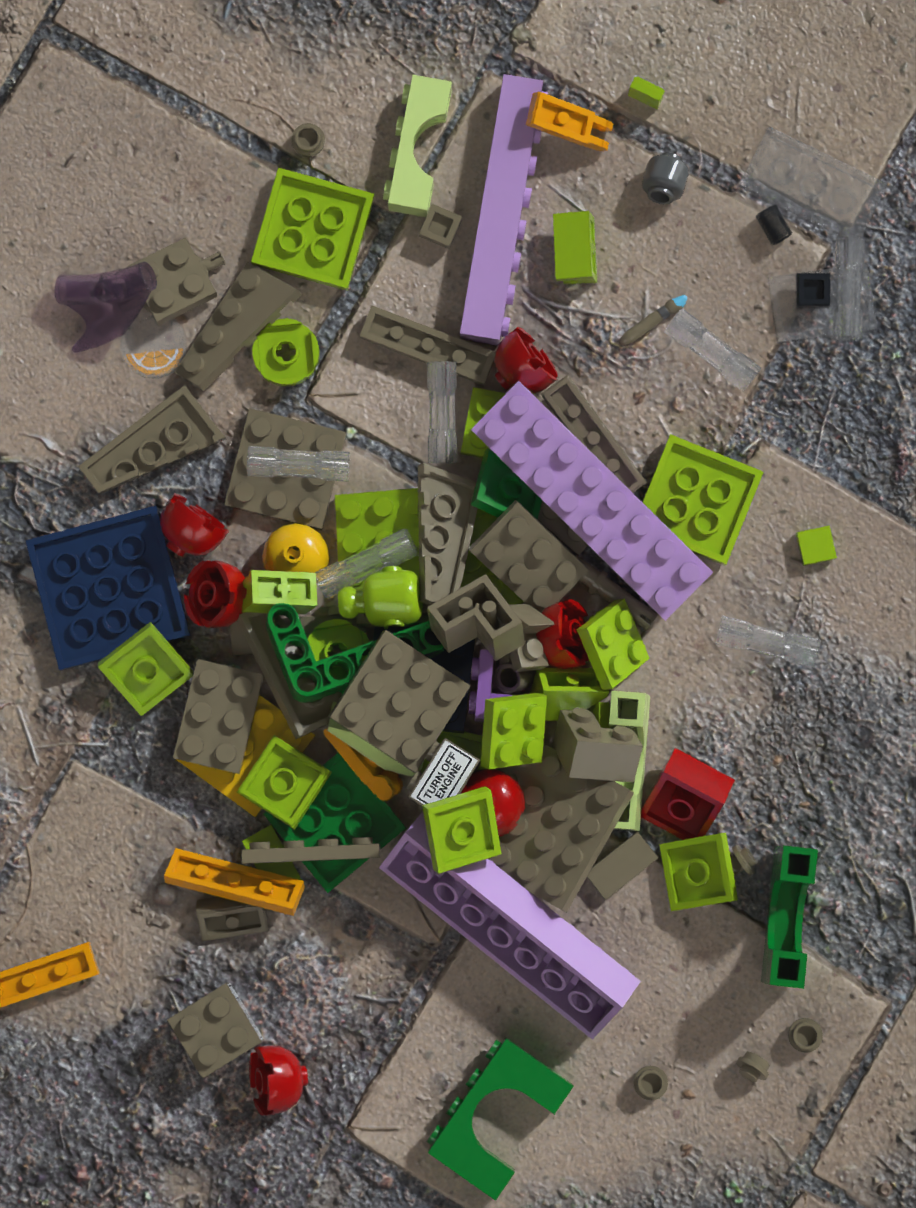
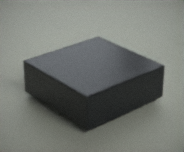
[795,273,830,309]

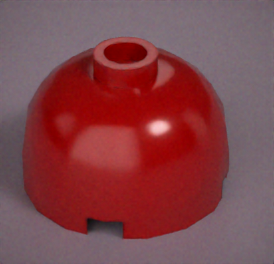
[495,327,558,394]
[160,493,229,557]
[184,560,247,628]
[536,599,590,669]
[460,769,525,837]
[249,1045,308,1116]

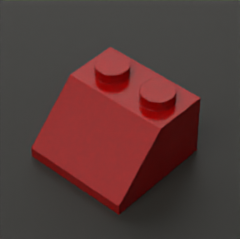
[641,748,735,840]

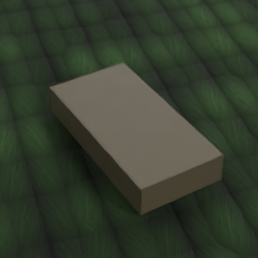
[587,831,659,900]

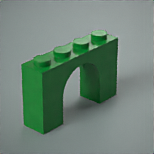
[761,845,818,989]
[426,1037,574,1201]

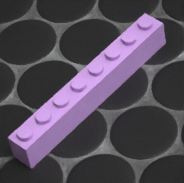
[460,74,548,346]

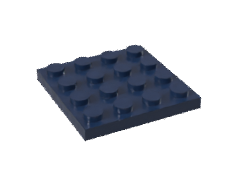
[26,506,191,671]

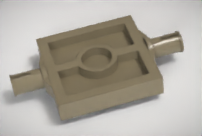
[118,237,225,326]

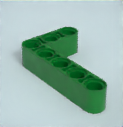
[265,603,445,703]

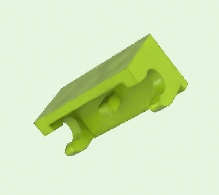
[553,211,597,284]
[242,570,318,615]

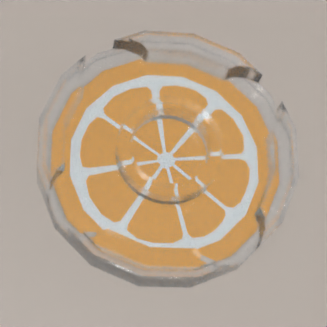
[120,312,187,379]

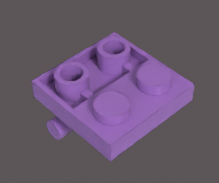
[469,650,512,722]

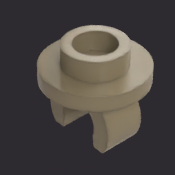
[731,844,757,877]

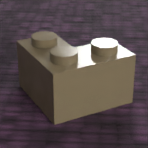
[427,574,525,661]
[552,708,643,783]

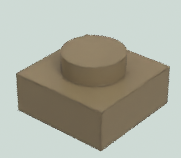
[419,204,463,249]

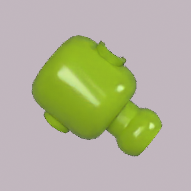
[338,566,423,629]

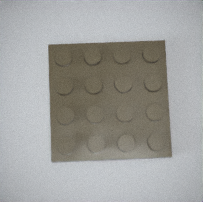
[488,743,634,913]

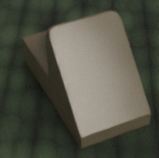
[509,604,555,672]

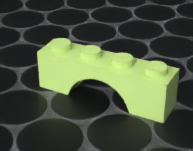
[383,75,452,217]
[609,691,650,831]

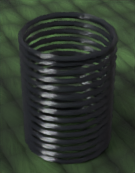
[755,205,793,245]

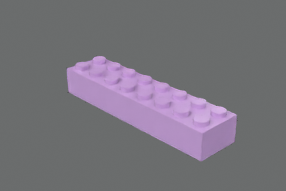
[471,381,713,621]
[379,812,641,1040]

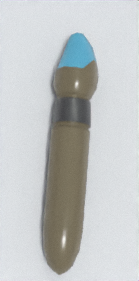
[619,295,687,346]

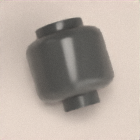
[642,152,689,205]

